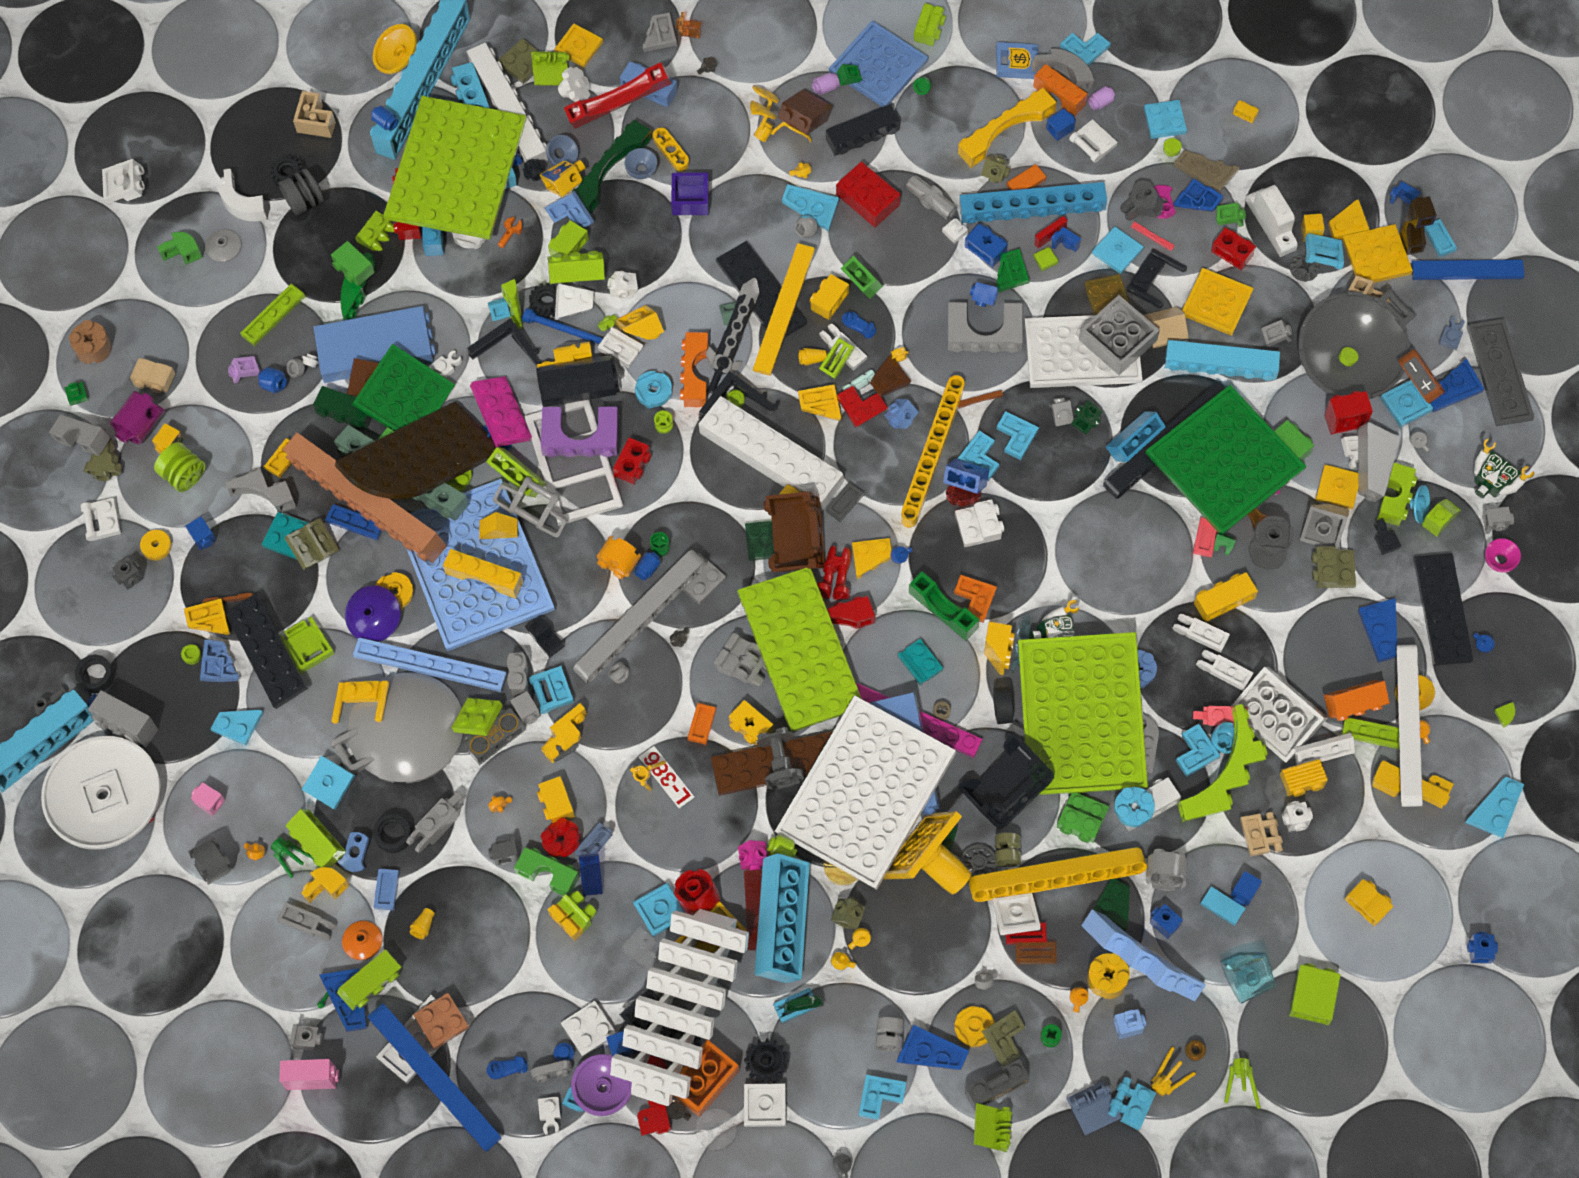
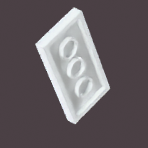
[376,995,439,1084]

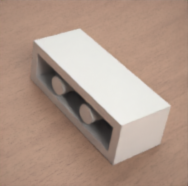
[1125,778,1181,831]

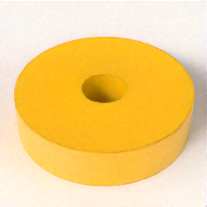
[140,530,172,560]

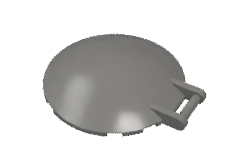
[330,672,463,783]

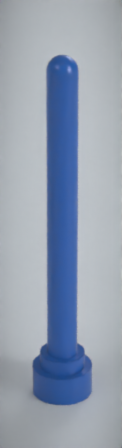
[522,308,604,344]

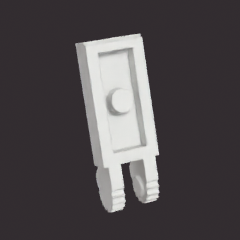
[820,324,867,370]
[1173,614,1230,653]
[1196,650,1253,691]

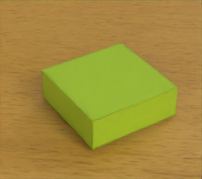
[1033,247,1058,271]

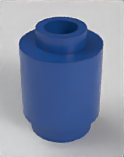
[371,106,399,131]
[634,552,661,581]

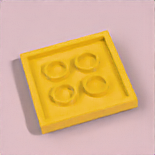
[1342,224,1413,283]
[1182,268,1254,336]

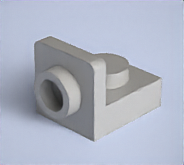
[1261,320,1293,347]

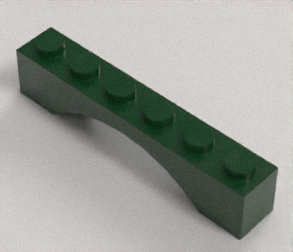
[572,119,652,214]

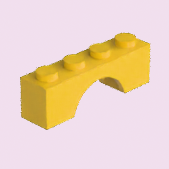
[443,549,523,599]

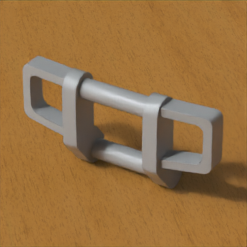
[493,476,568,537]

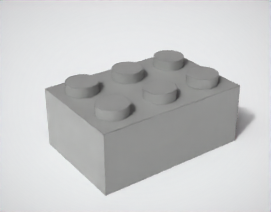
[88,691,158,749]

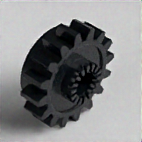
[744,1038,789,1084]

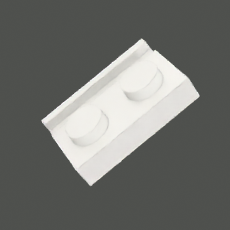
[598,327,643,368]

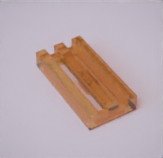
[1015,942,1057,964]

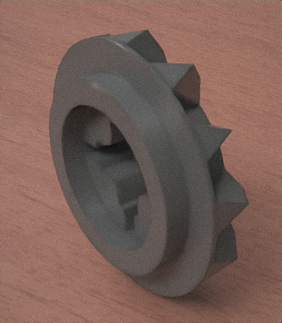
[1290,254,1320,282]

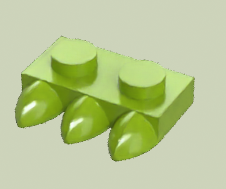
[355,211,394,251]

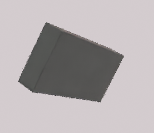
[826,482,864,522]

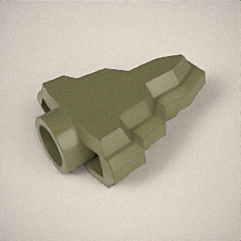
[84,438,122,481]

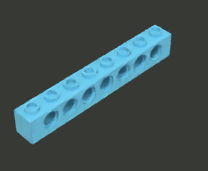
[450,62,517,189]

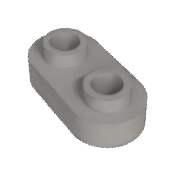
[530,1060,572,1083]

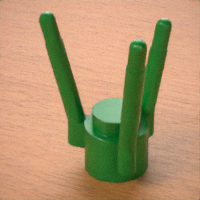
[271,837,314,878]

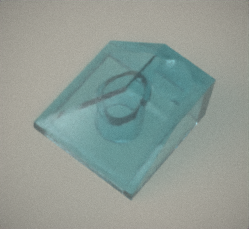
[1220,952,1276,1004]

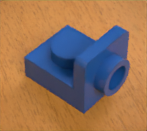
[1390,182,1421,204]
[1051,227,1081,252]

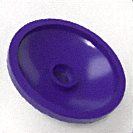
[345,585,401,642]

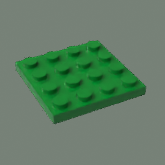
[352,344,455,432]

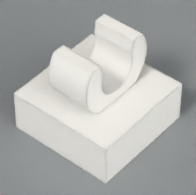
[942,218,968,244]

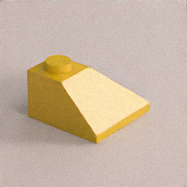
[614,305,664,340]

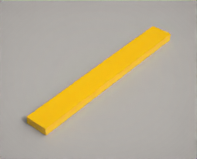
[753,243,815,376]

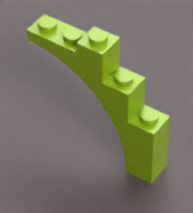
[1177,704,1267,822]

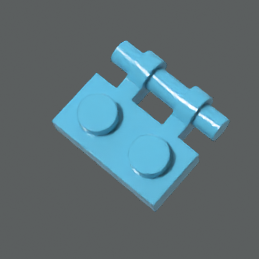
[1108,1077,1156,1130]

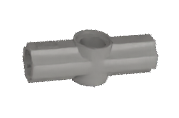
[906,175,957,220]

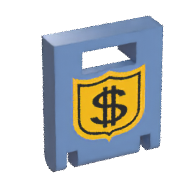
[995,42,1039,79]

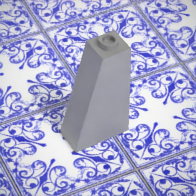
[1358,422,1401,502]

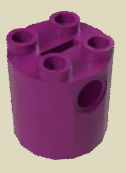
[110,391,165,445]

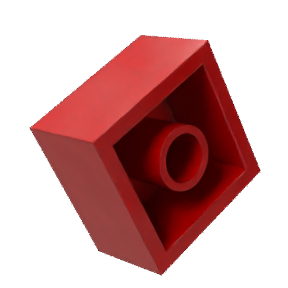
[1324,391,1373,435]

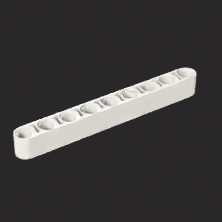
[1397,644,1423,807]

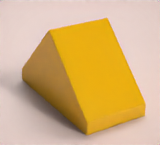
[479,512,518,539]

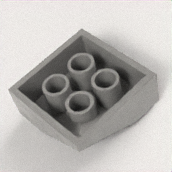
[1079,295,1160,375]

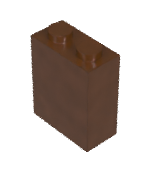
[777,89,833,135]

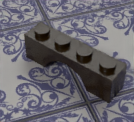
[1400,196,1437,255]

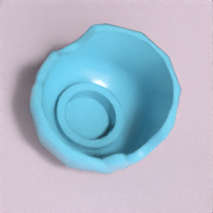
[1211,722,1234,754]

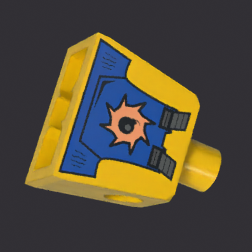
[540,160,586,197]

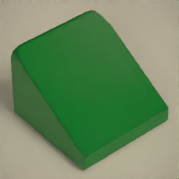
[837,64,862,86]

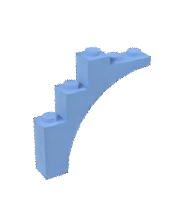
[1081,909,1206,1001]

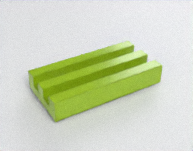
[819,338,855,379]

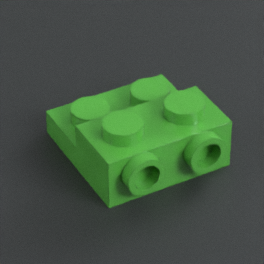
[1057,793,1109,843]

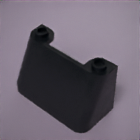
[958,732,1054,828]

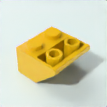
[984,622,1015,675]

